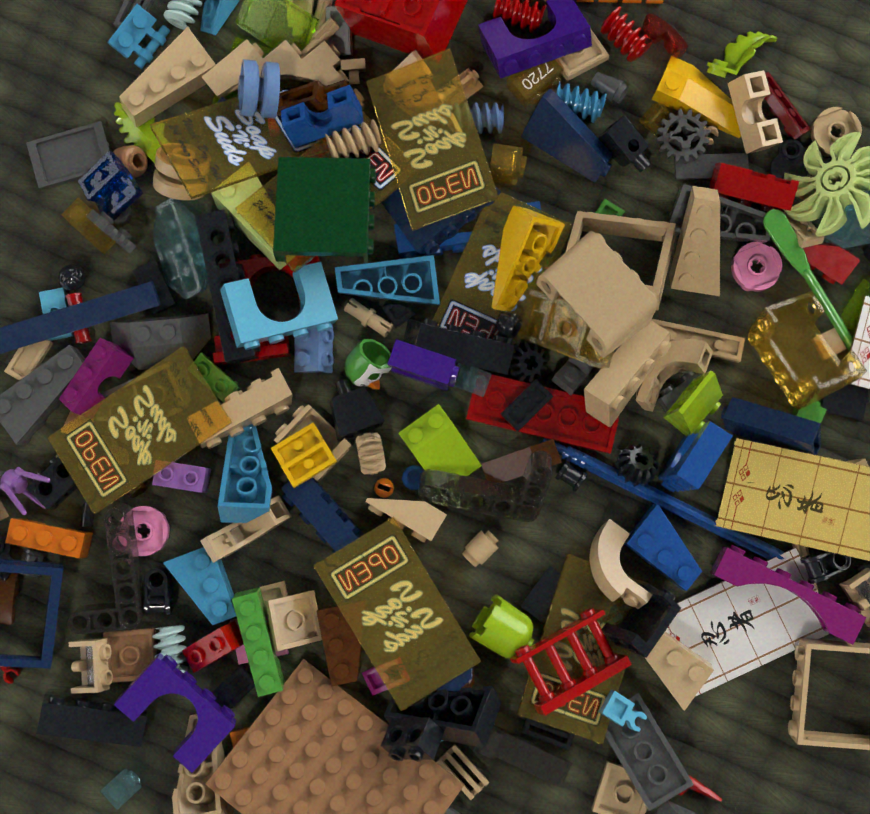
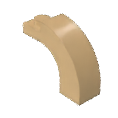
[636,339,713,412]
[200,495,292,563]
[589,519,652,609]

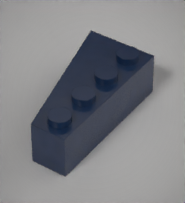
[281,477,371,562]

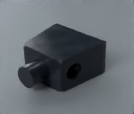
[598,115,651,172]
[330,379,384,442]

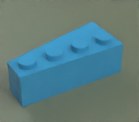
[335,255,440,306]

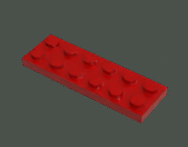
[466,371,620,454]

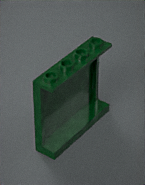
[273,157,376,263]

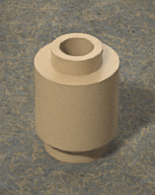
[462,530,499,567]

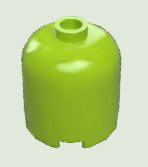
[469,594,534,658]

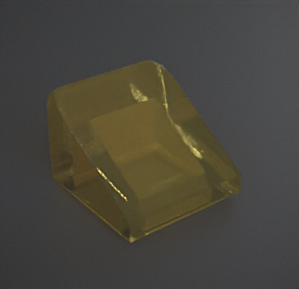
[639,103,674,137]

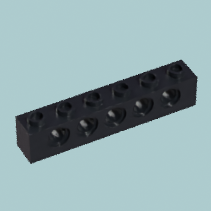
[195,209,261,365]

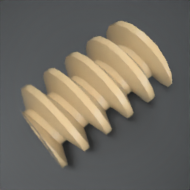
[325,119,381,158]

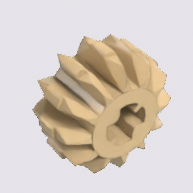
[356,432,386,475]

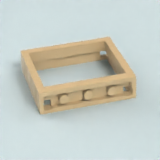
[559,211,676,310]
[788,638,870,750]

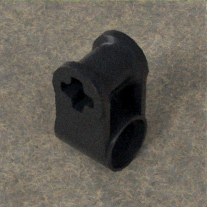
[800,550,851,584]
[144,566,173,615]

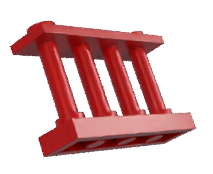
[510,607,632,716]

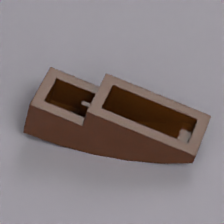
[277,80,355,116]

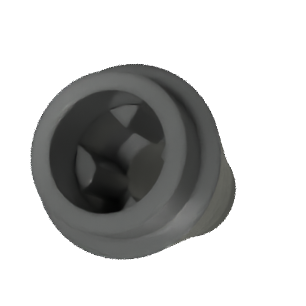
[591,72,629,104]

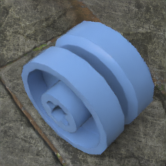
[238,59,280,119]

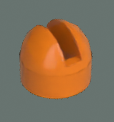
[374,478,394,498]

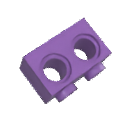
[152,460,211,493]

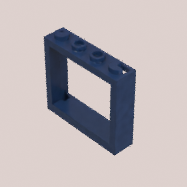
[0,559,63,669]

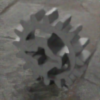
[656,109,710,164]

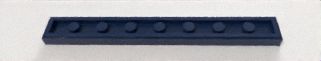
[0,281,161,354]

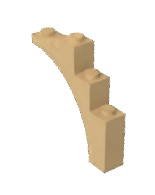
[202,39,365,110]

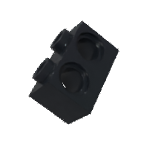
[27,453,88,510]
[380,718,445,762]

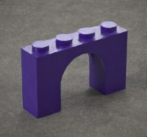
[478,0,592,79]
[388,339,459,391]
[114,653,236,773]

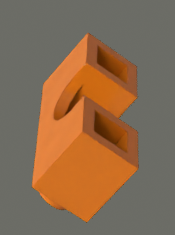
[5,518,93,558]

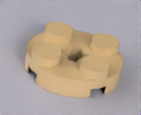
[810,107,862,157]

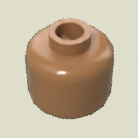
[111,145,148,178]

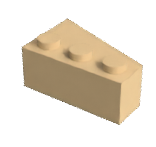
[645,631,714,711]

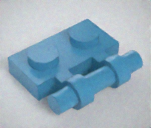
[107,4,170,69]

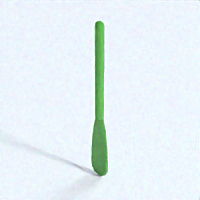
[763,209,854,354]

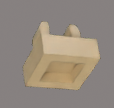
[340,58,366,84]

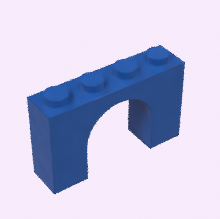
[657,421,733,492]

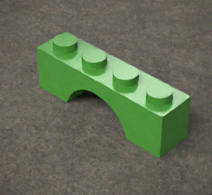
[232,587,285,697]

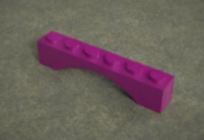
[710,545,867,645]

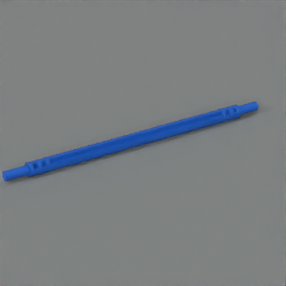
[542,438,785,560]

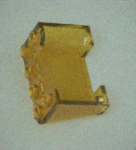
[748,291,867,410]

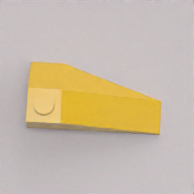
[651,56,741,138]

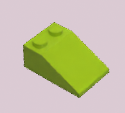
[663,370,723,436]
[398,404,482,494]

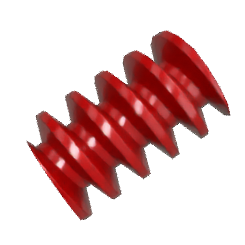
[493,0,547,34]
[601,6,653,62]

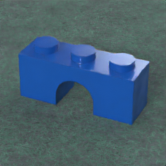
[281,85,364,148]

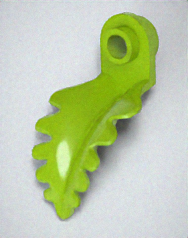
[707,31,777,78]
[114,102,169,164]

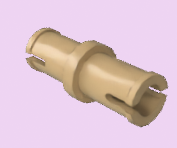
[344,298,393,338]

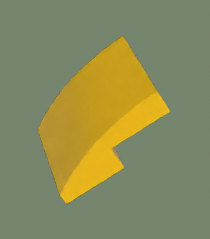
[271,422,337,488]

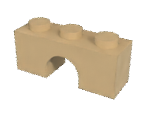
[728,70,783,154]

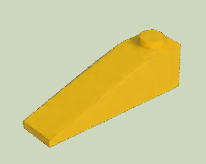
[492,205,565,311]

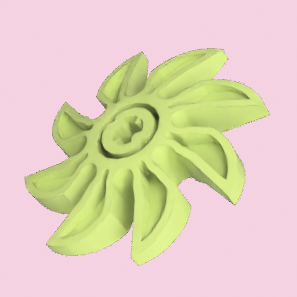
[784,132,870,237]

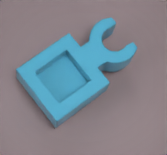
[599,690,647,732]

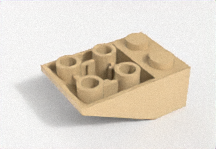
[365,498,447,542]

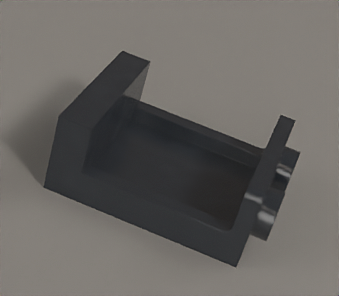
[602,583,681,658]

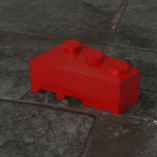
[709,163,799,212]

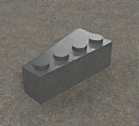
[0,345,85,446]

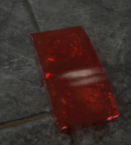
[642,13,688,58]

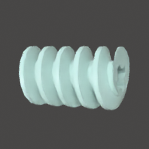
[163,0,202,30]
[152,625,188,673]

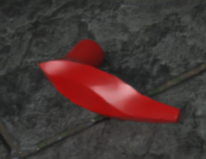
[678,775,722,802]

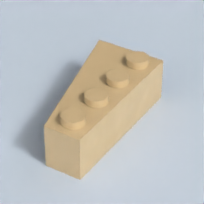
[119,27,216,128]
[669,186,720,296]
[584,321,671,427]
[187,368,292,449]

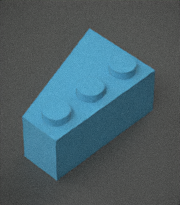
[163,547,236,625]

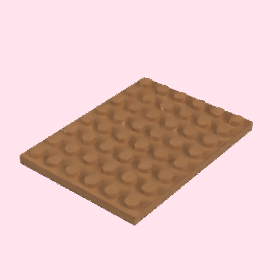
[206,659,464,814]

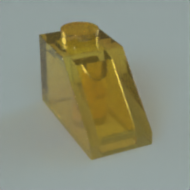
[61,197,116,254]

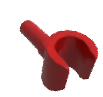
[0,666,21,684]

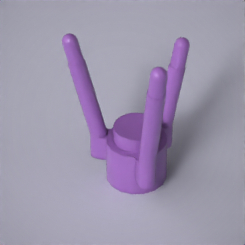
[0,467,51,515]

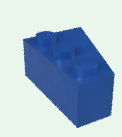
[624,504,702,591]

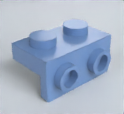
[294,325,334,373]

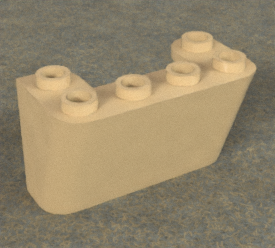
[536,231,658,358]

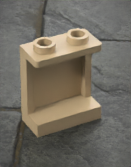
[274,404,353,482]

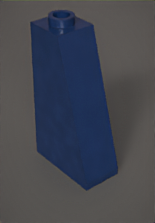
[521,89,613,182]
[721,397,821,455]

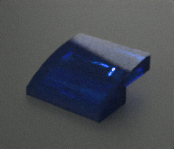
[78,151,143,220]

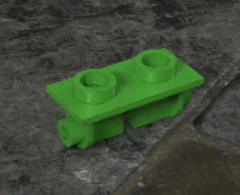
[188,352,240,403]

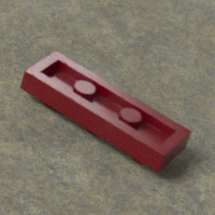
[764,72,811,140]

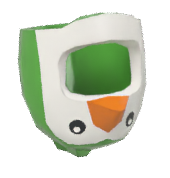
[344,339,392,390]

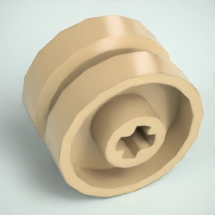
[153,144,211,200]

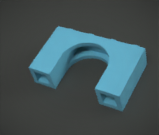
[220,262,338,350]

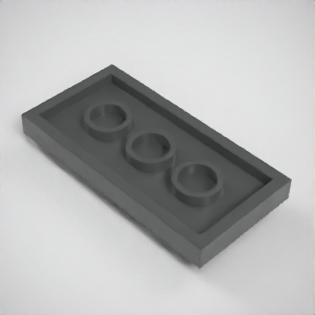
[599,693,694,811]

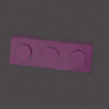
[59,338,134,419]

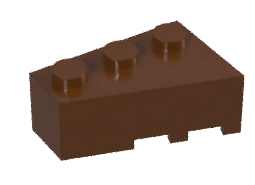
[316,598,367,686]

